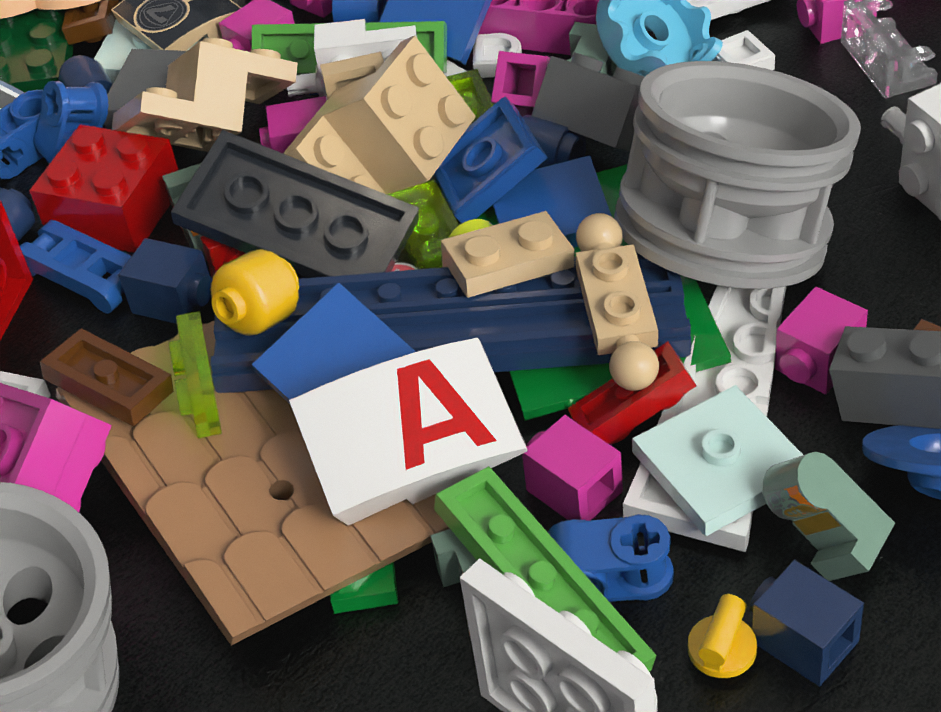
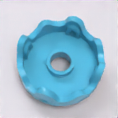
[596,0,723,76]

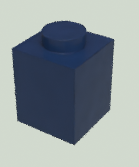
[118,238,212,326]
[750,560,864,687]

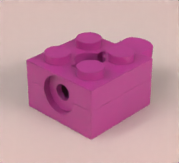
[0,383,112,512]

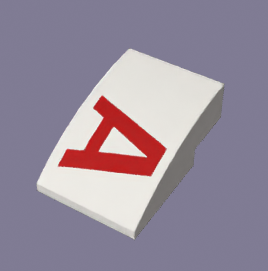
[289,338,528,526]

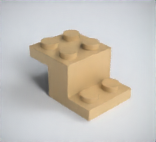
[283,35,476,195]
[112,38,298,152]

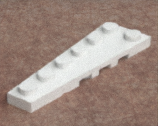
[623,285,786,552]

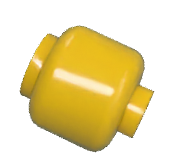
[210,249,299,336]

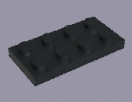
[171,130,420,278]

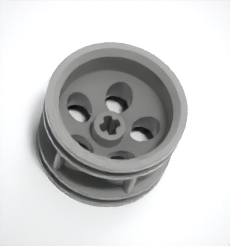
[614,61,861,289]
[0,482,119,712]

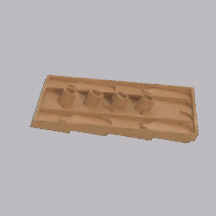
[56,321,450,645]

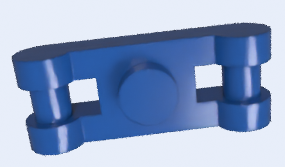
[20,220,132,313]

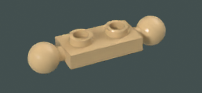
[576,213,659,391]

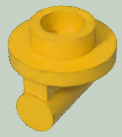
[688,594,757,678]

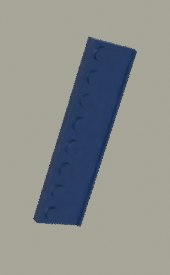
[210,252,691,393]

